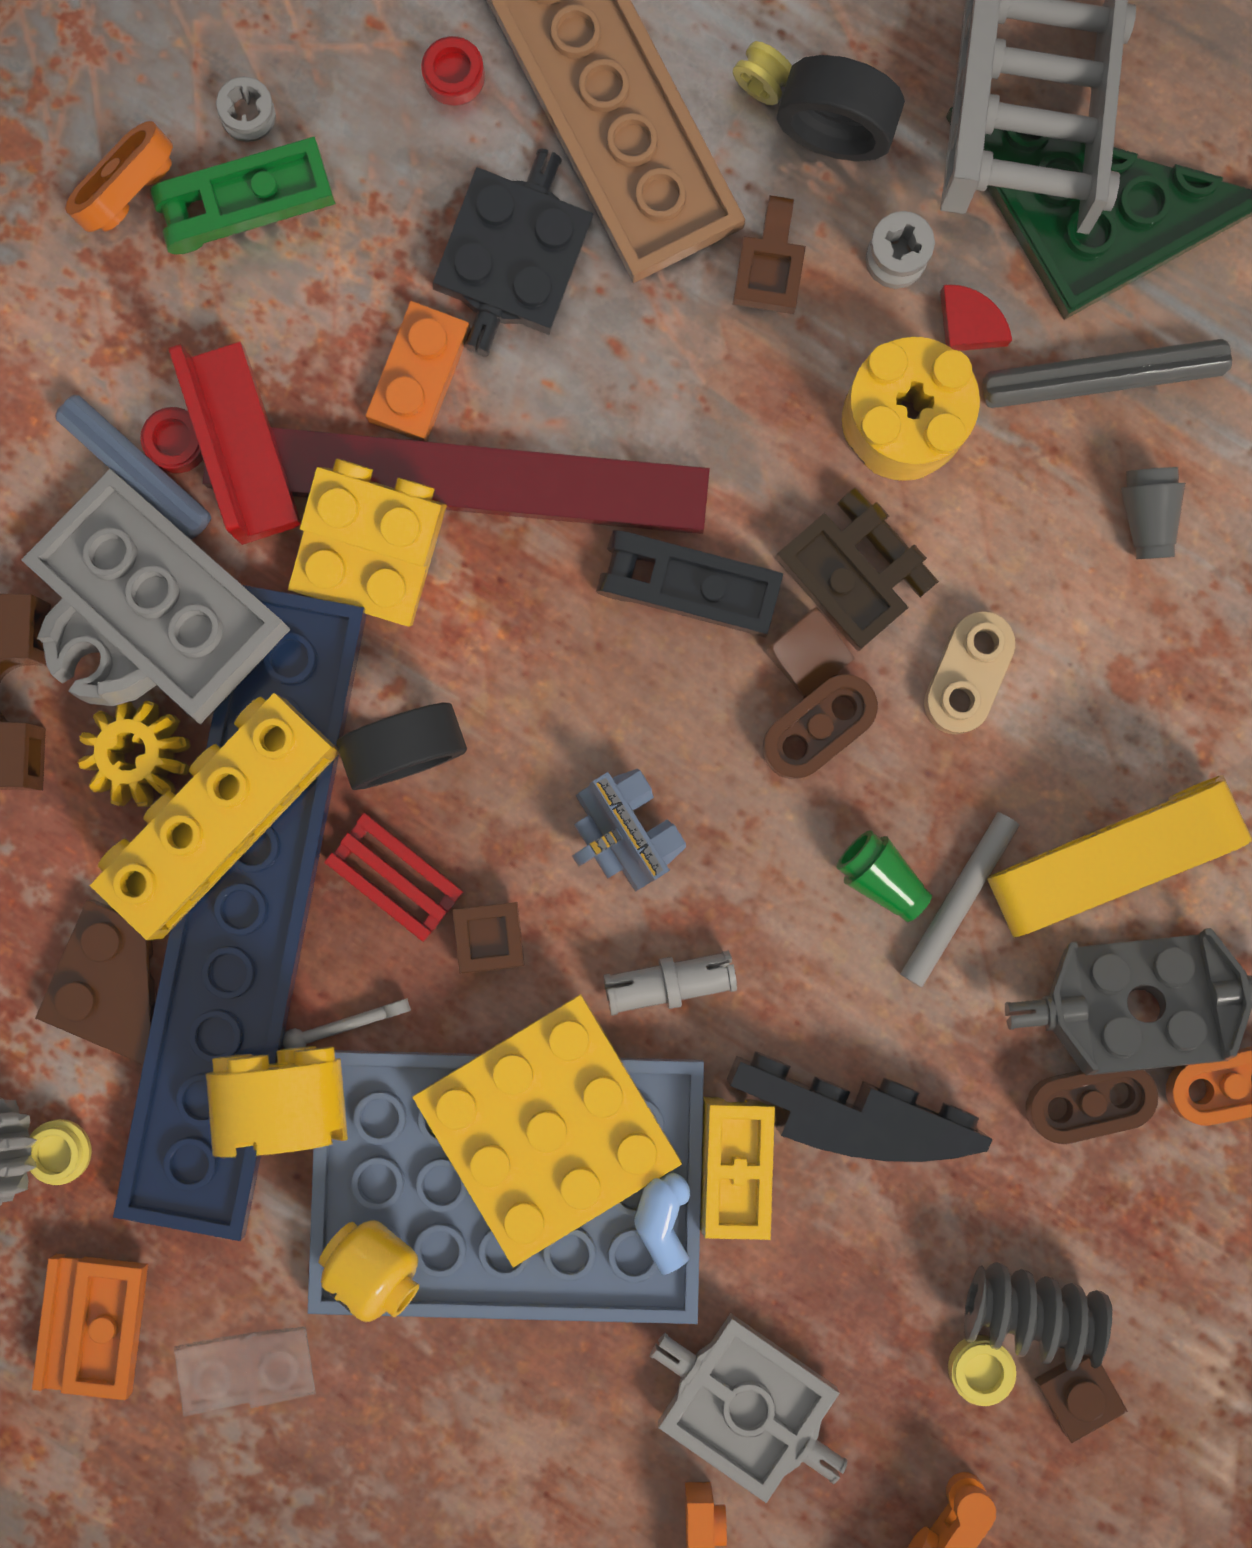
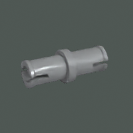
[603,950,737,1016]

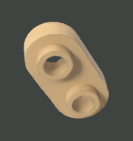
[924,612,1015,735]

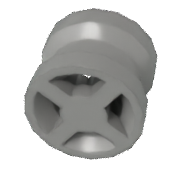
[865,211,935,289]

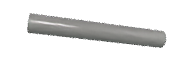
[900,812,1020,988]

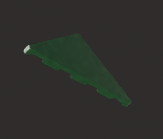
[946,107,1252,320]

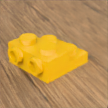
[288,458,447,627]

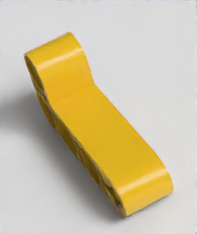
[987,775,1252,937]

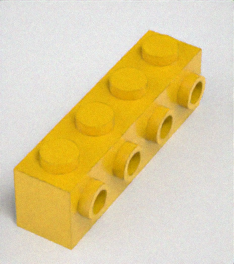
[89,693,339,940]

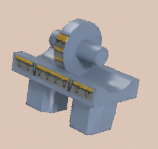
[572,769,686,892]

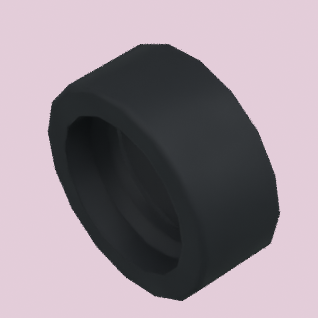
[776,55,905,162]
[337,703,467,790]

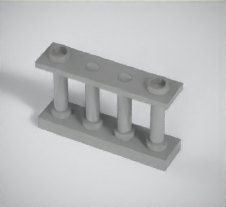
[940,0,1136,234]

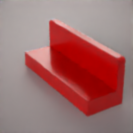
[168,342,301,545]

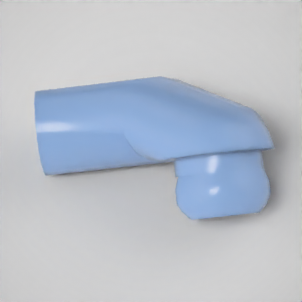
[634,1172,690,1275]

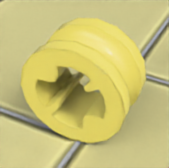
[732,41,792,106]

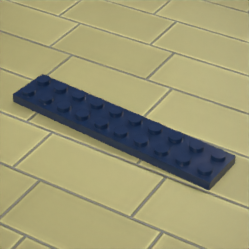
[113,585,367,1241]

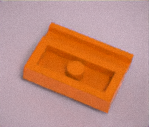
[32,1253,148,1400]

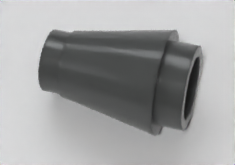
[1120,467,1186,559]

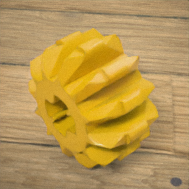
[78,701,190,807]

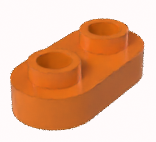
[65,121,173,232]
[1166,1046,1252,1126]

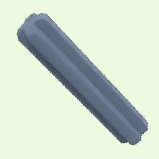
[55,395,211,539]

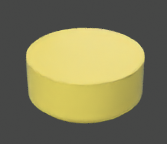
[948,1335,1016,1406]

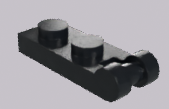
[596,530,784,638]

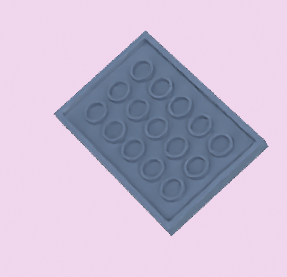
[308,1050,704,1324]

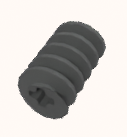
[964,1262,1112,1371]

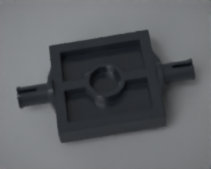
[433,149,594,356]

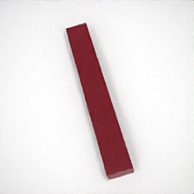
[202,427,710,534]

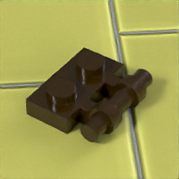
[775,487,939,652]

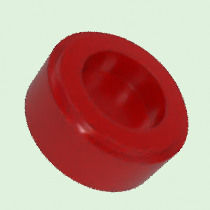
[421,36,485,106]
[141,407,203,474]

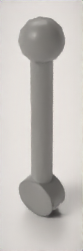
[282,998,411,1049]

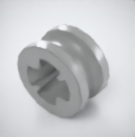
[216,76,276,142]

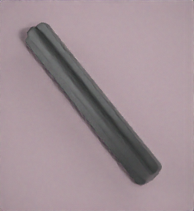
[982,339,1232,408]

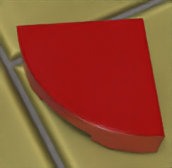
[940,285,1012,351]

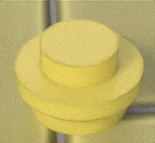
[30,1119,92,1185]

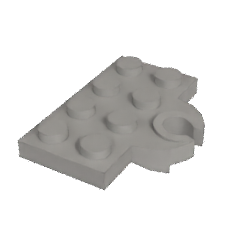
[21,469,290,724]

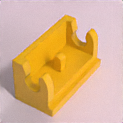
[700,1097,775,1240]

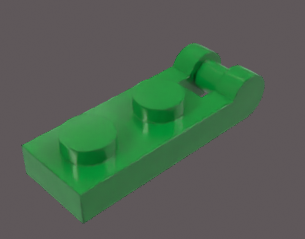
[150,136,336,254]

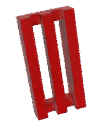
[324,813,464,942]

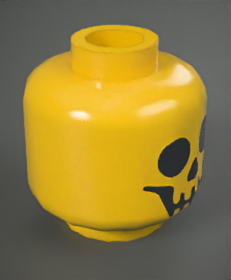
[319,1220,419,1322]

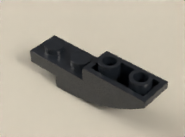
[727,1051,993,1162]

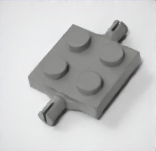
[650,1313,848,1503]

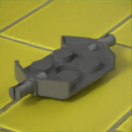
[1005,928,1252,1076]

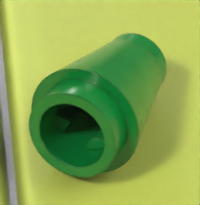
[836,830,932,922]

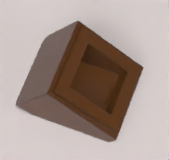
[765,607,855,698]

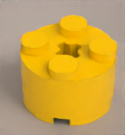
[842,337,980,481]
[206,1046,348,1157]

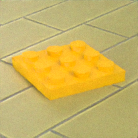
[412,994,682,1268]

